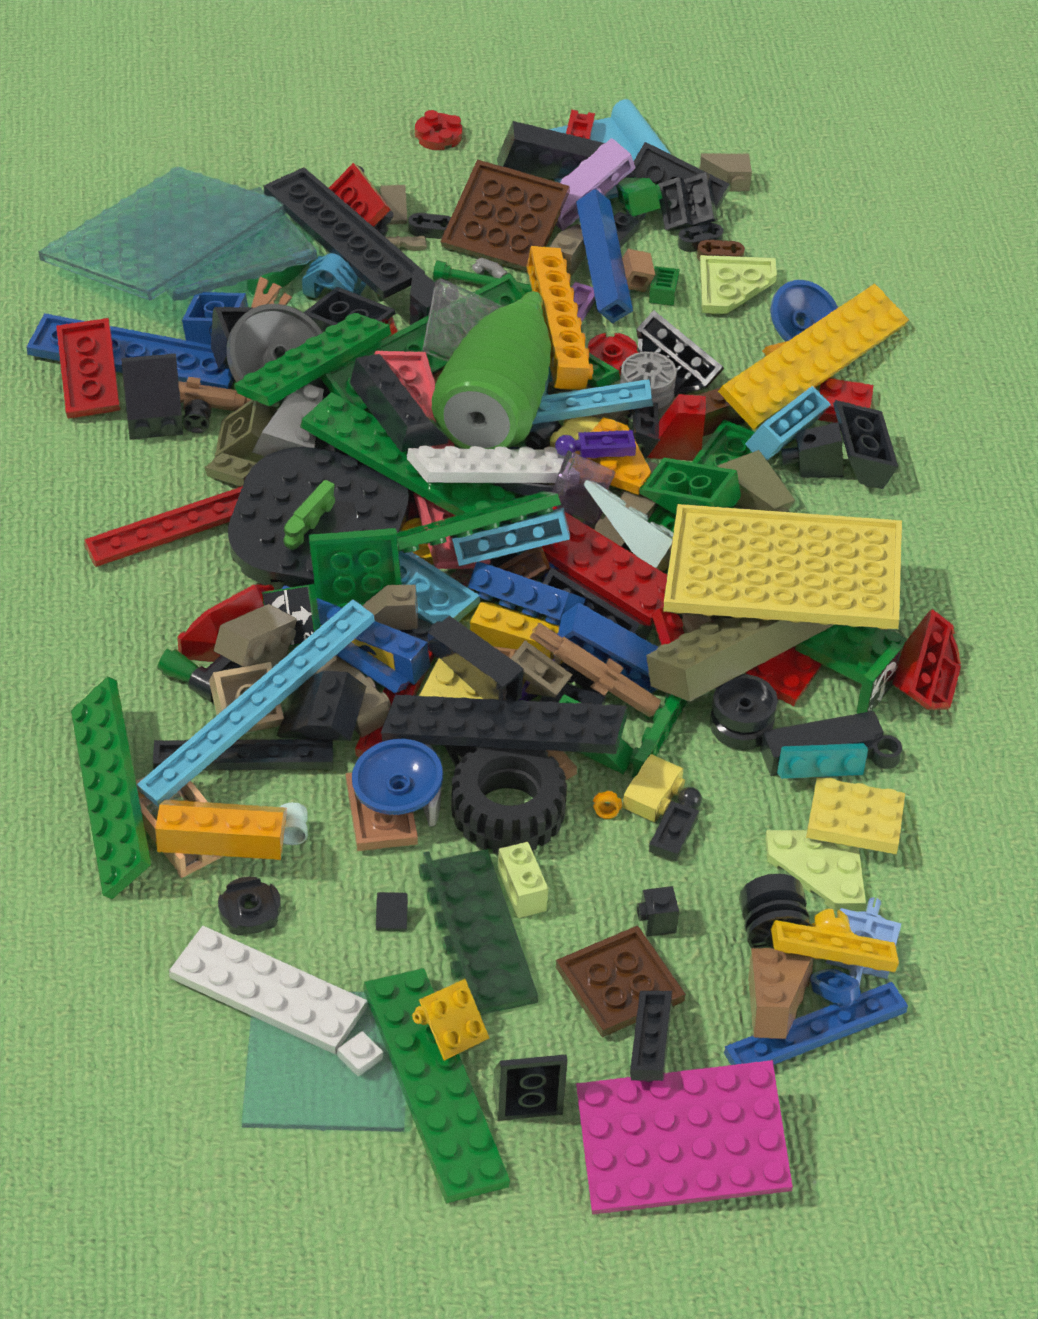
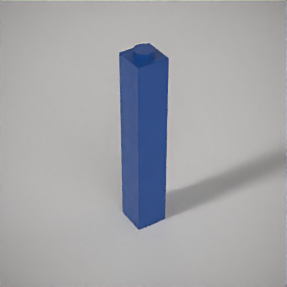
[576,189,633,323]

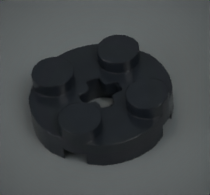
[218,876,281,935]

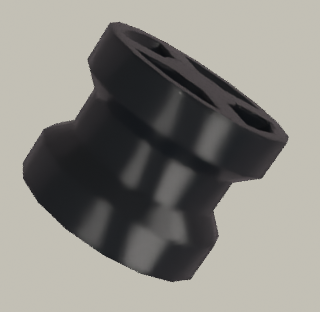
[183,399,212,434]

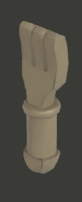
[386,236,427,251]

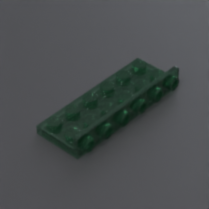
[418,849,538,1015]

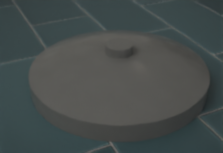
[227,304,324,408]

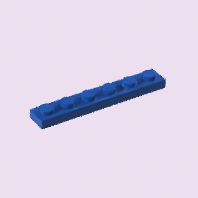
[724,982,908,1065]

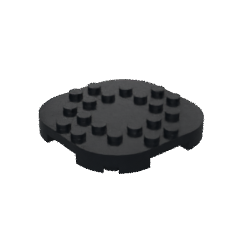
[228,447,409,585]

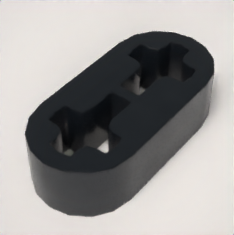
[408,213,451,239]
[678,223,724,252]

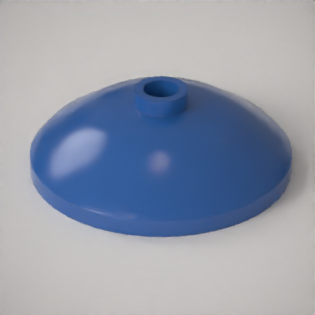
[770,280,838,342]
[352,739,443,815]

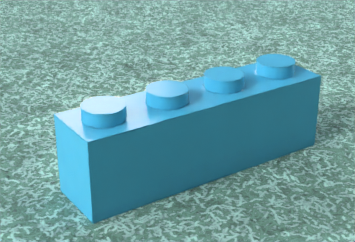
[745,386,831,460]
[452,508,570,566]

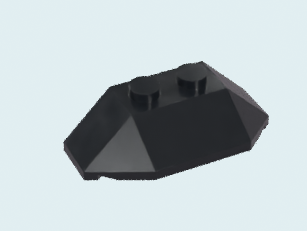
[636,310,725,397]

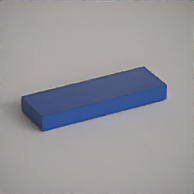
[336,642,411,693]

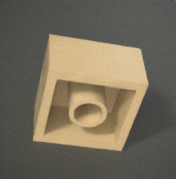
[209,662,284,733]

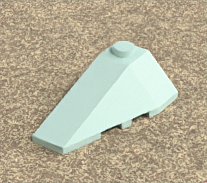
[583,480,674,571]

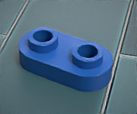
[810,969,861,1006]

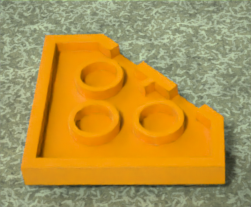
[567,417,651,495]

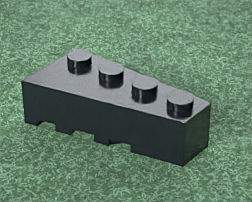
[497,121,605,179]

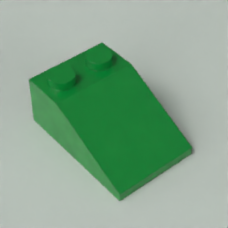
[639,457,741,514]

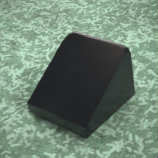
[376,892,408,931]

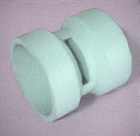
[280,802,308,845]

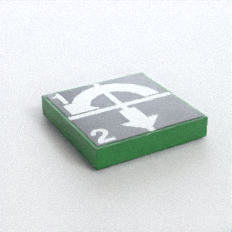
[262,584,321,647]
[856,642,902,714]

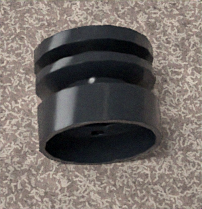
[739,873,812,949]

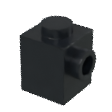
[636,886,679,937]

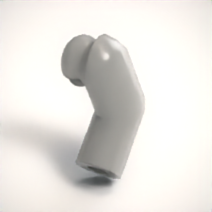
[472,258,508,278]

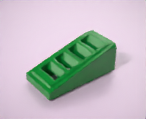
[649,266,680,306]

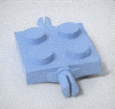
[826,897,902,986]

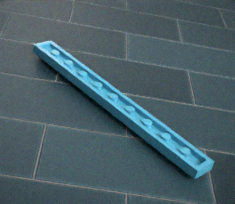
[137,599,375,807]

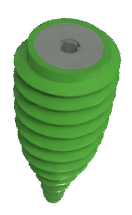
[431,291,551,449]

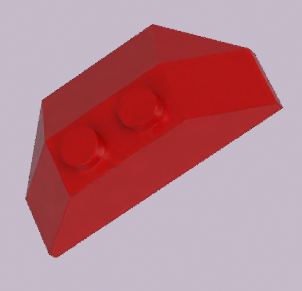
[177,584,274,662]
[893,609,961,710]

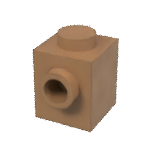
[622,249,655,292]

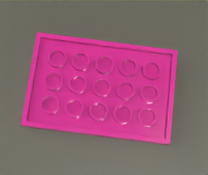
[576,1060,793,1215]

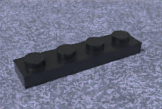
[630,991,673,1082]

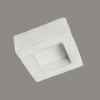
[337,1031,383,1077]

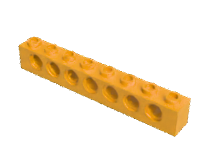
[527,246,593,390]

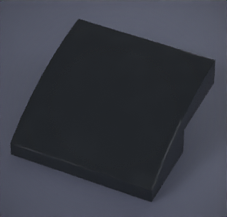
[658,172,718,231]

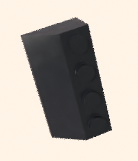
[350,354,449,452]

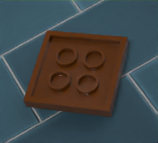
[555,925,686,1037]

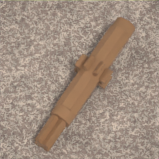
[179,377,251,411]
[530,623,661,717]

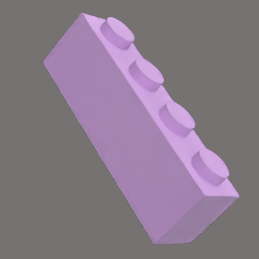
[556,138,635,231]

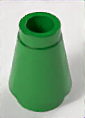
[157,649,198,682]

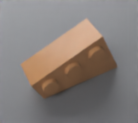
[748,948,814,1039]

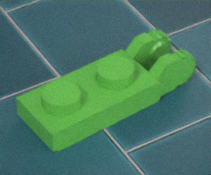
[284,480,335,550]

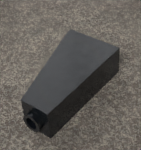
[428,615,524,701]

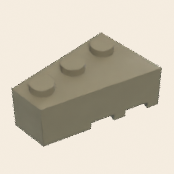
[214,604,297,668]

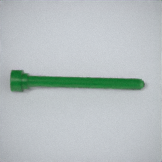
[433,260,532,294]

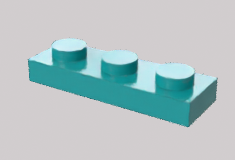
[777,743,868,779]

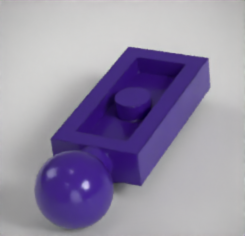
[555,430,636,458]

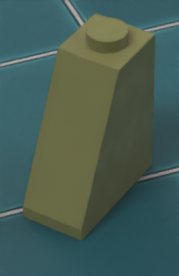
[717,450,795,512]

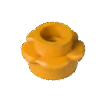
[593,791,623,819]

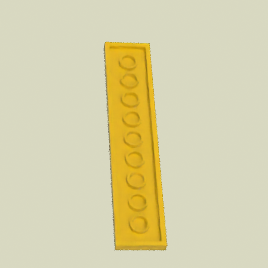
[718,283,909,430]

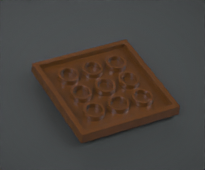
[440,159,570,272]

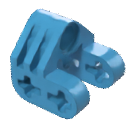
[302,253,366,298]

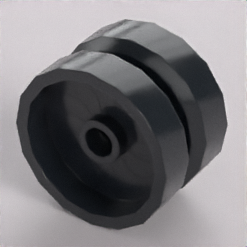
[710,674,778,750]

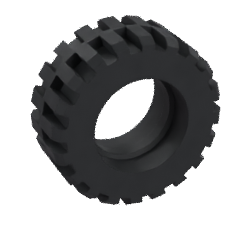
[451,747,567,854]

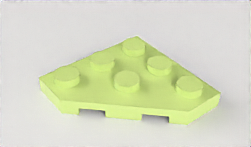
[700,255,777,314]
[765,830,866,911]

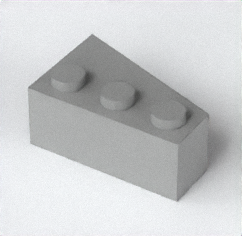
[252,384,324,456]

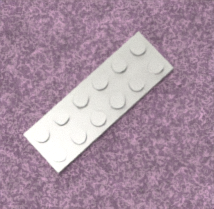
[407,446,580,483]
[169,926,367,1054]

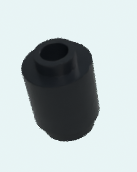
[524,421,561,450]

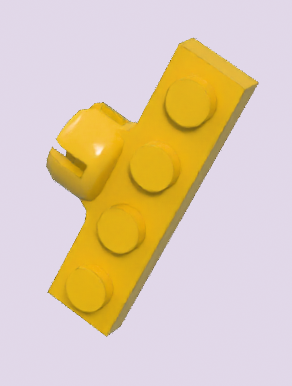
[771,908,899,972]

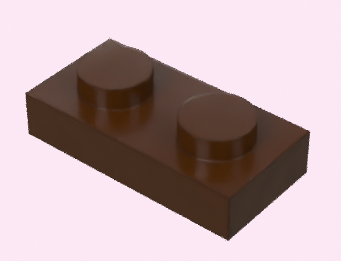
[497,546,551,581]

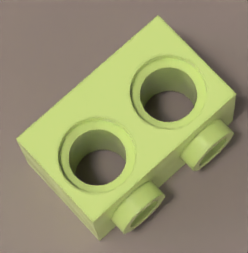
[498,842,548,918]

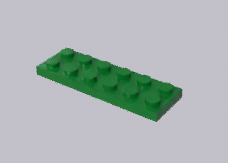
[234,313,391,406]
[397,491,561,553]

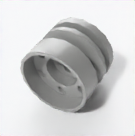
[620,352,676,420]

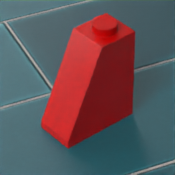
[647,394,706,461]

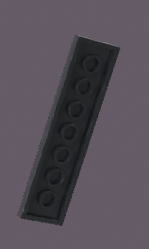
[263,167,425,299]
[381,695,628,754]

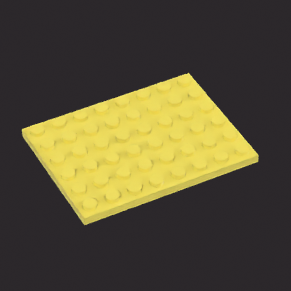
[663,504,902,629]

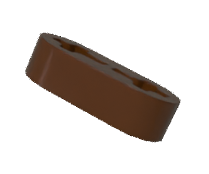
[697,240,745,261]

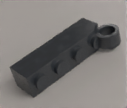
[760,711,902,776]

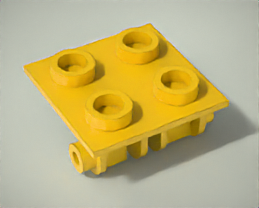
[412,979,490,1060]

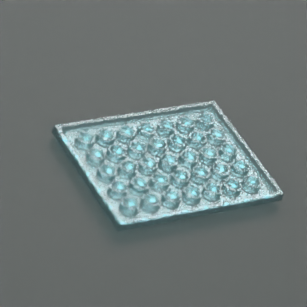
[38,167,286,301]

